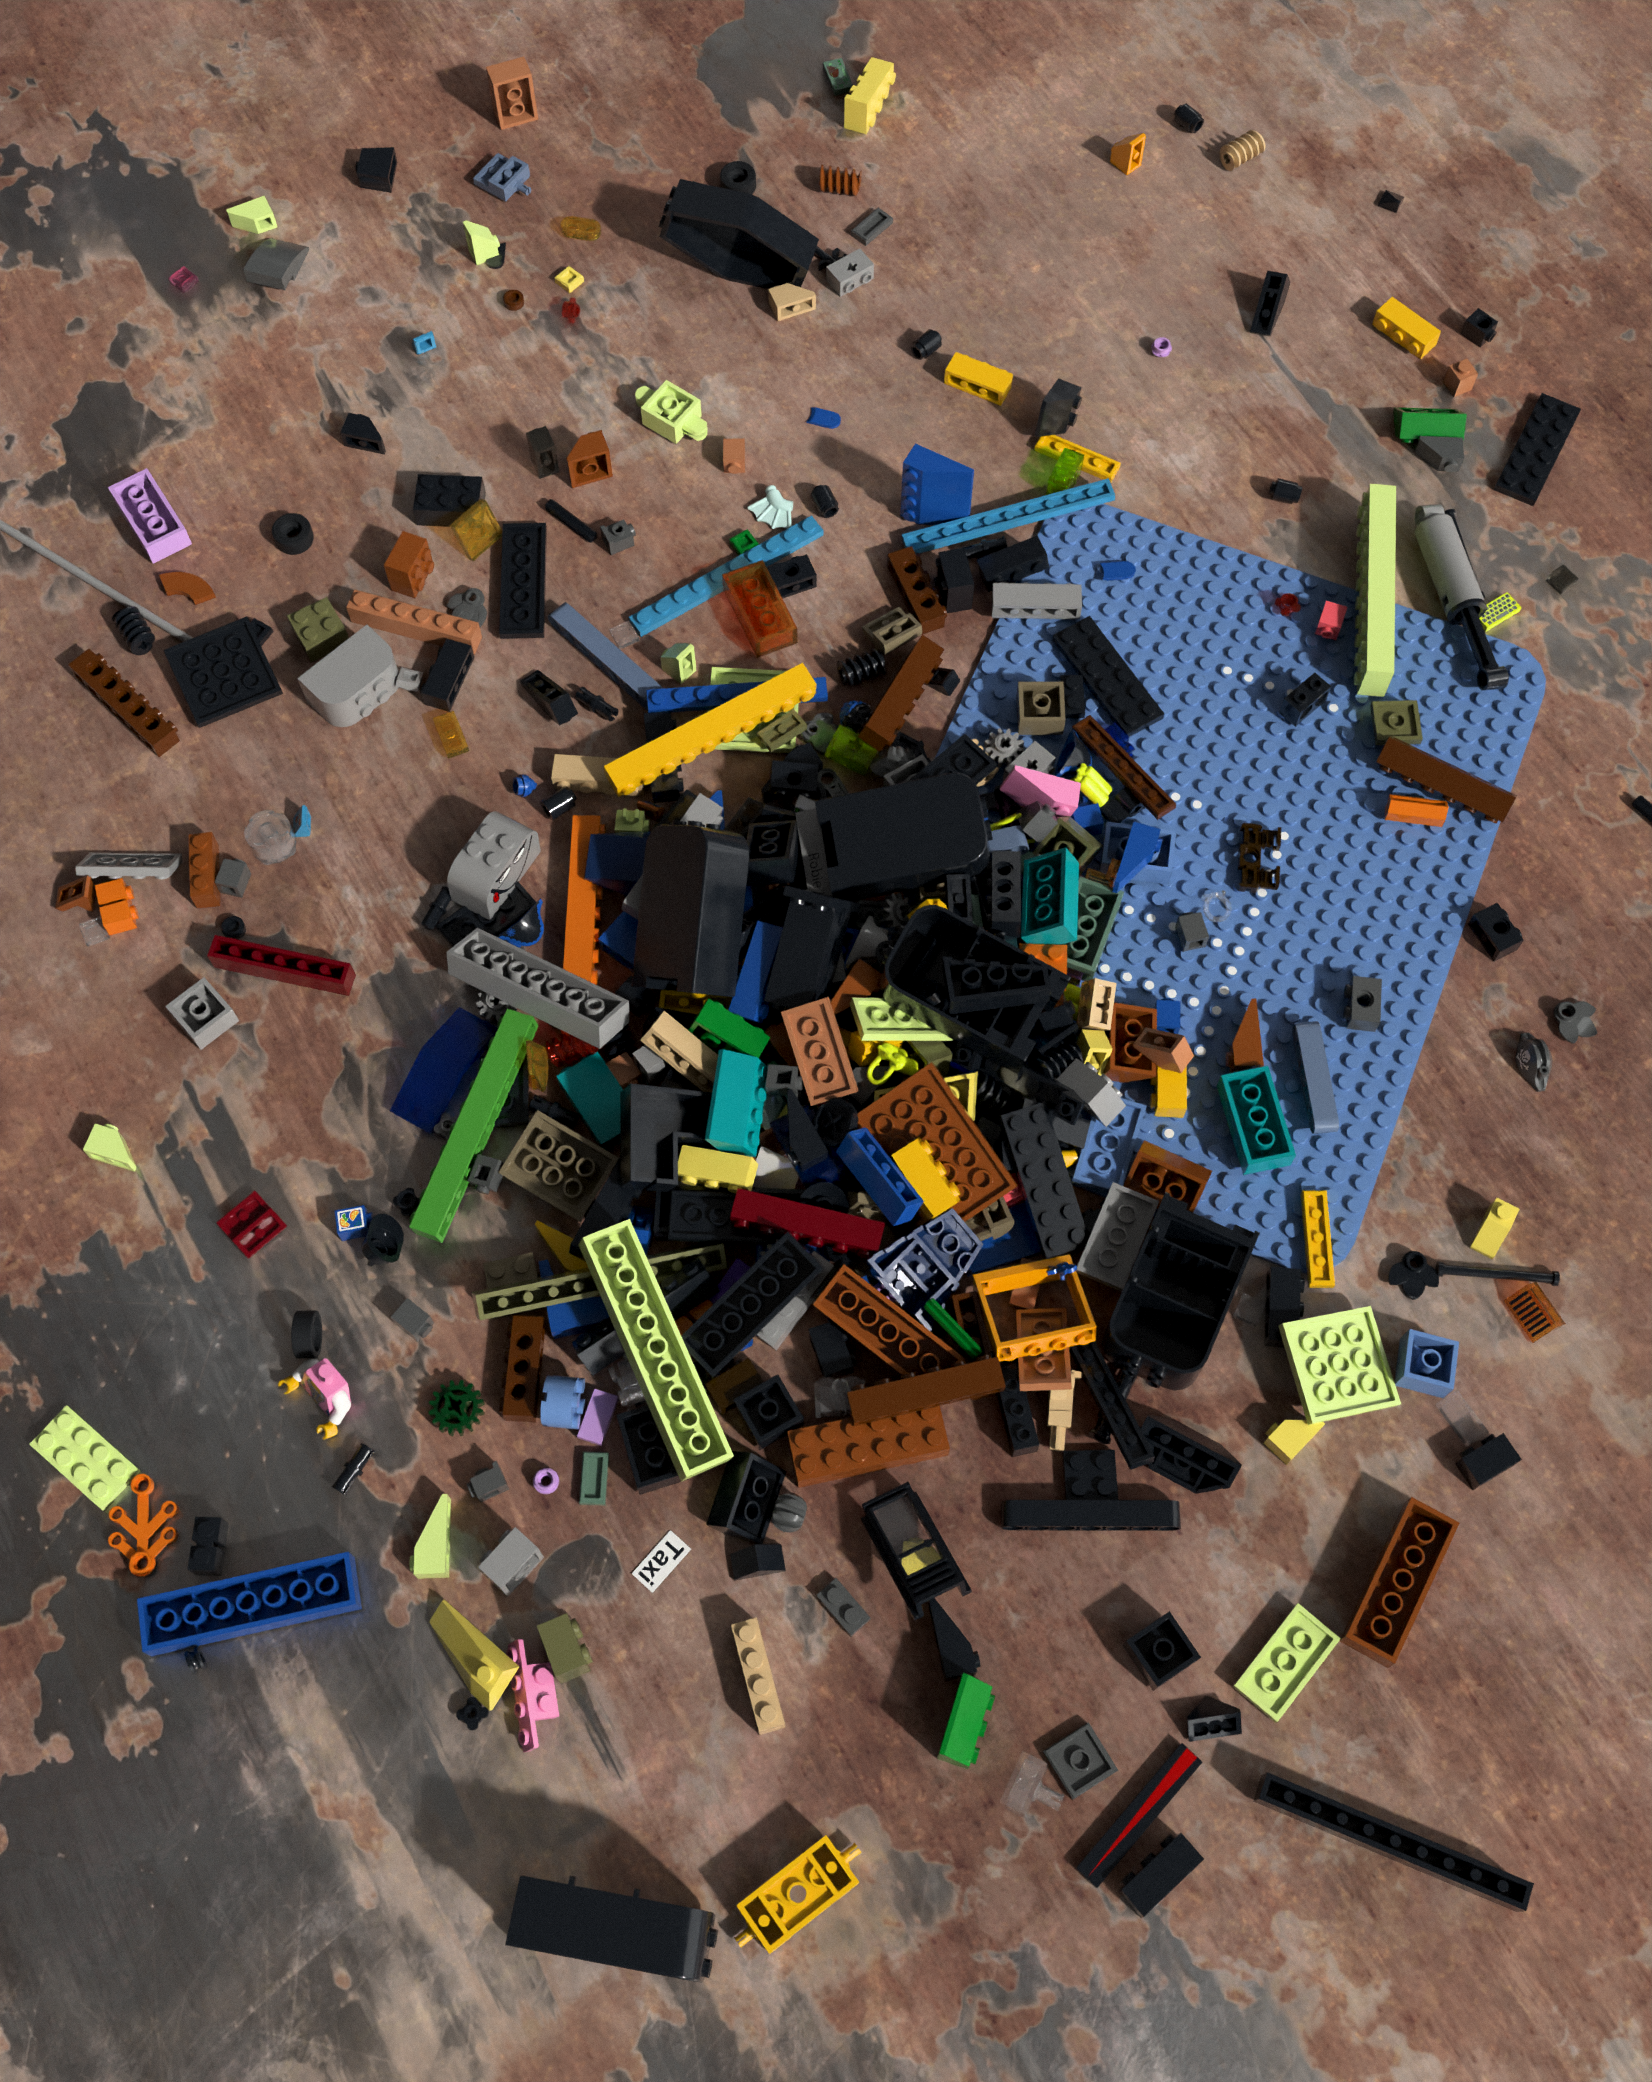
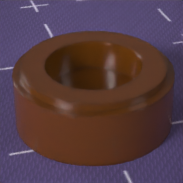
[503,290,524,311]

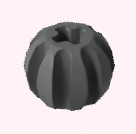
[771,1493,807,1533]

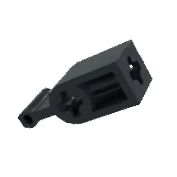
[1100,787,1146,823]

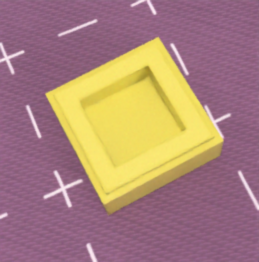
[555,266,584,293]

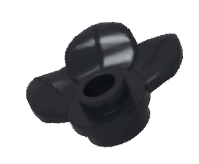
[1388,1251,1439,1300]

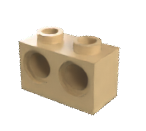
[1076,978,1116,1032]

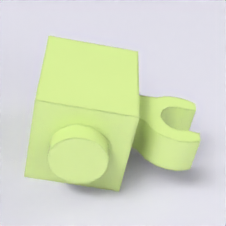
[615,808,649,833]

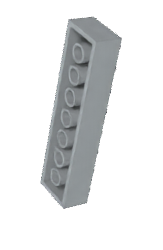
[446,928,629,1049]

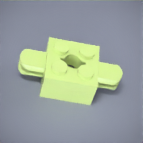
[635,380,708,444]

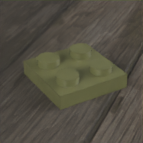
[1370,700,1423,745]

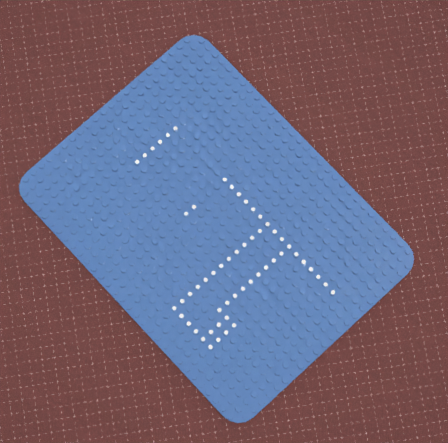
[843,504,1546,1273]

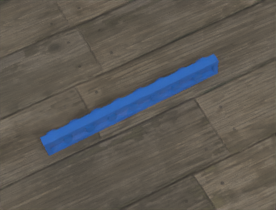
[646,677,828,713]

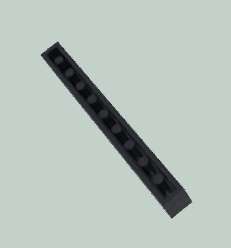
[569,1067,699,1262]
[1253,1772,1534,1912]

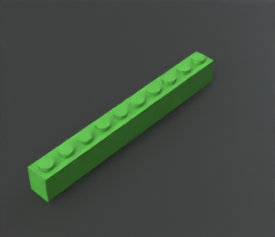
[409,1008,539,1243]

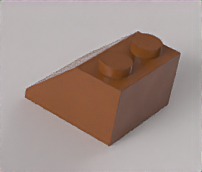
[566,430,613,488]

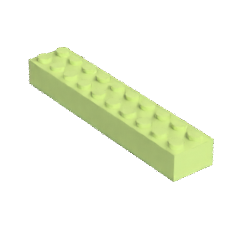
[1354,484,1396,697]
[579,1219,734,1482]

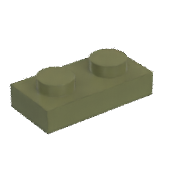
[757,709,807,752]

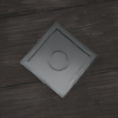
[1043,1722,1118,1800]

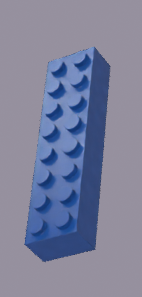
[137,1552,362,1656]

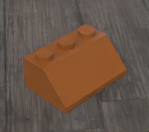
[1103,1002,1157,1083]
[1123,1140,1212,1213]

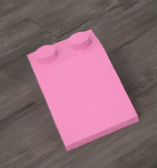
[1000,765,1081,820]

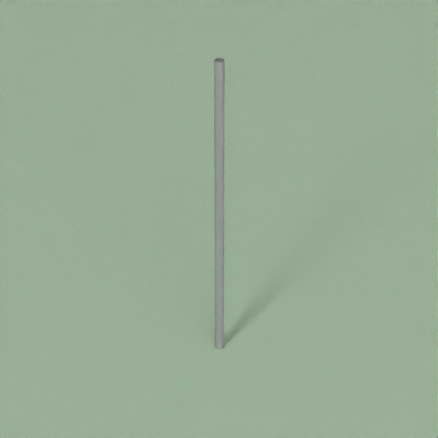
[0,520,193,642]

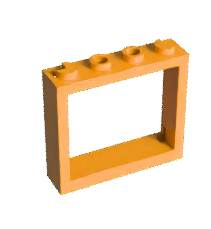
[973,1254,1097,1362]

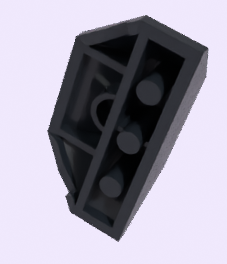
[1141,1414,1242,1494]

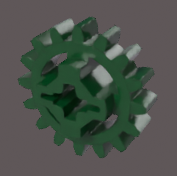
[428,1380,485,1437]

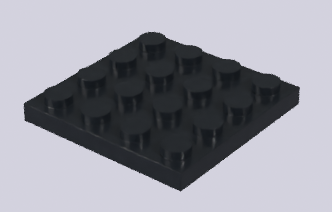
[163,616,283,728]

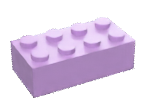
[108,468,192,564]

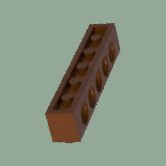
[68,649,180,757]

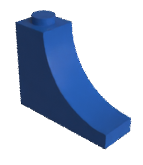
[598,911,638,972]
[538,1259,610,1339]

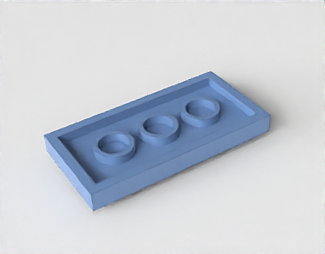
[1072,1097,1147,1193]

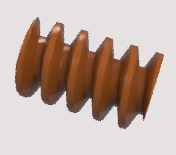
[819,164,862,196]

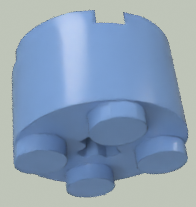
[541,1375,585,1429]

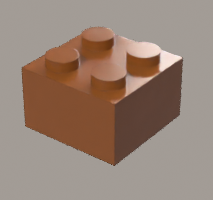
[384,531,434,598]

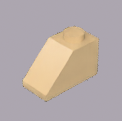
[768,283,816,321]

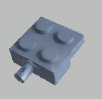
[473,153,531,202]

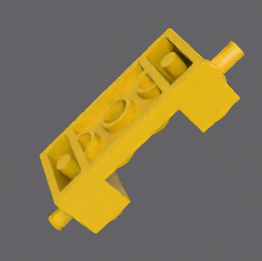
[734,1835,861,1954]

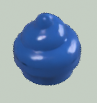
[513,774,537,797]

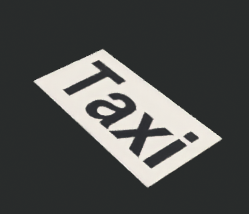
[632,1530,691,1593]

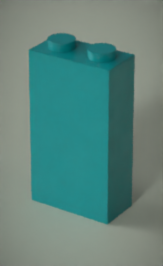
[556,1052,623,1151]

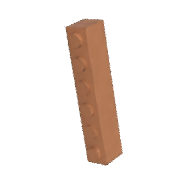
[346,589,482,655]

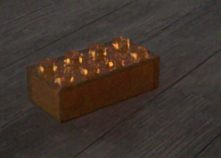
[722,560,798,658]

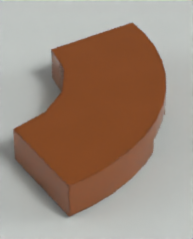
[159,572,216,605]

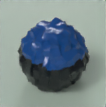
[839,701,873,736]

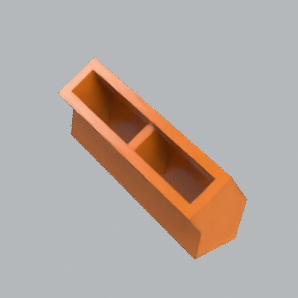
[1384,794,1449,827]

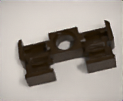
[1237,823,1281,893]

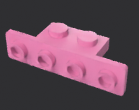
[506,1639,559,1752]

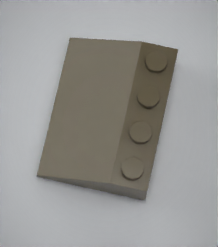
[498,1110,619,1222]

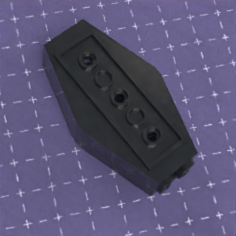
[658,179,819,289]

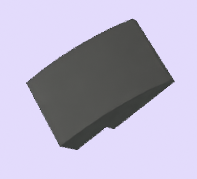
[243,238,309,290]

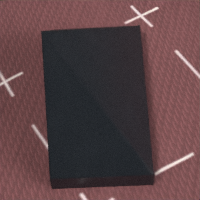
[1187,1696,1242,1742]

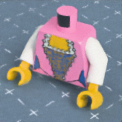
[278,1358,351,1440]

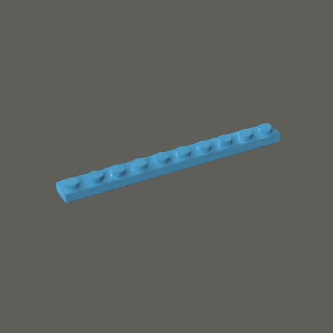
[902,478,1115,554]
[629,515,824,637]

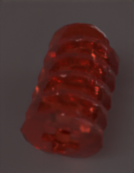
[545,1033,598,1068]

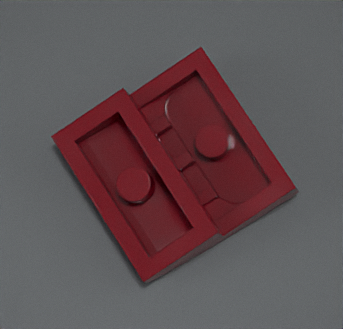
[216,1191,287,1259]

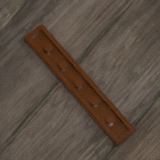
[1072,715,1176,820]

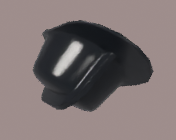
[361,1214,404,1267]

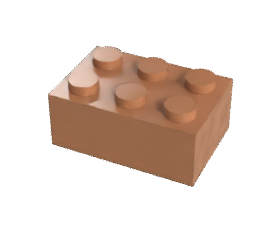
[486,56,539,130]

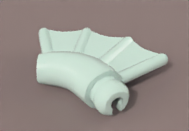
[747,485,793,529]

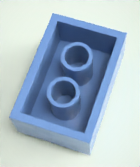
[1099,822,1176,885]

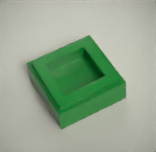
[729,529,759,555]

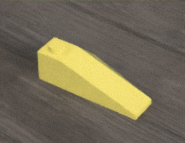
[429,1600,520,1711]

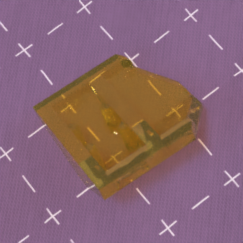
[526,1040,548,1092]

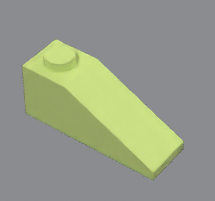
[409,1494,451,1579]

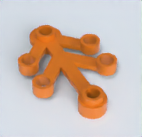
[108,1474,179,1577]

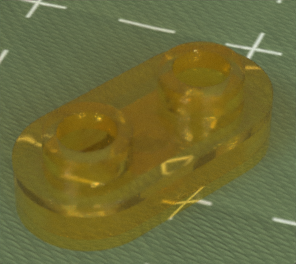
[561,216,601,241]

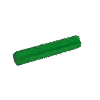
[924,1298,983,1360]

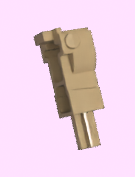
[1046,1370,1082,1451]

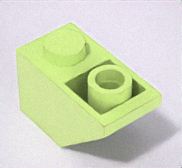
[226,196,277,234]

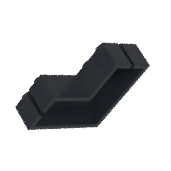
[620,1084,715,1192]

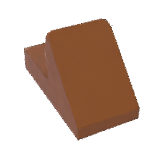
[55,875,96,912]

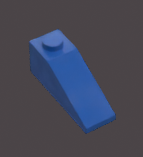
[1112,822,1163,893]

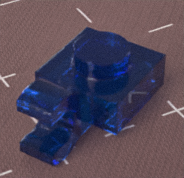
[1104,723,1135,757]

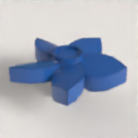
[1047,1262,1077,1280]

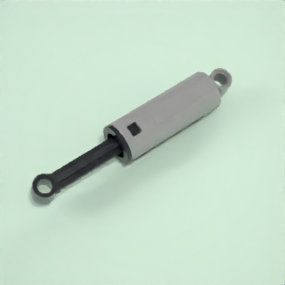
[1414,504,1509,690]

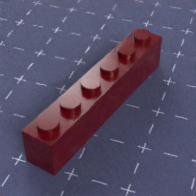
[207,935,356,996]
[730,1188,885,1259]

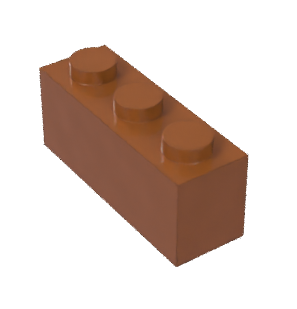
[189,832,220,909]

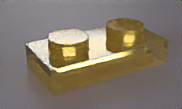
[433,711,469,759]

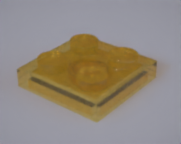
[450,499,502,561]

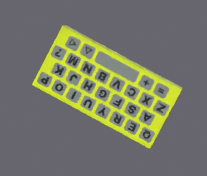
[1479,592,1521,632]

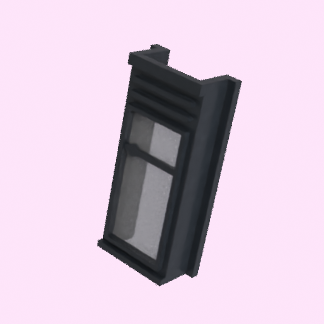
[860,1482,972,1620]

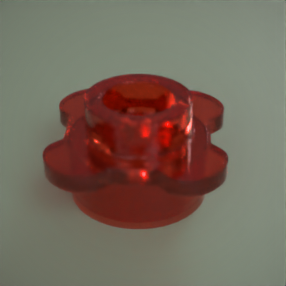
[562,297,580,323]
[1275,593,1301,616]

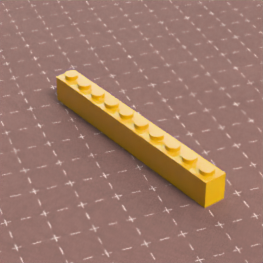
[604,663,817,797]

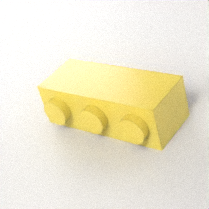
[678,1145,758,1193]

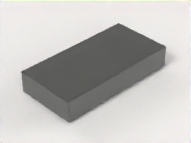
[851,207,893,246]

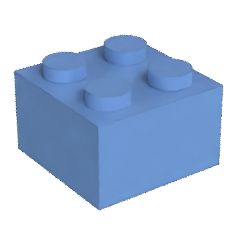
[1394,1329,1459,1398]

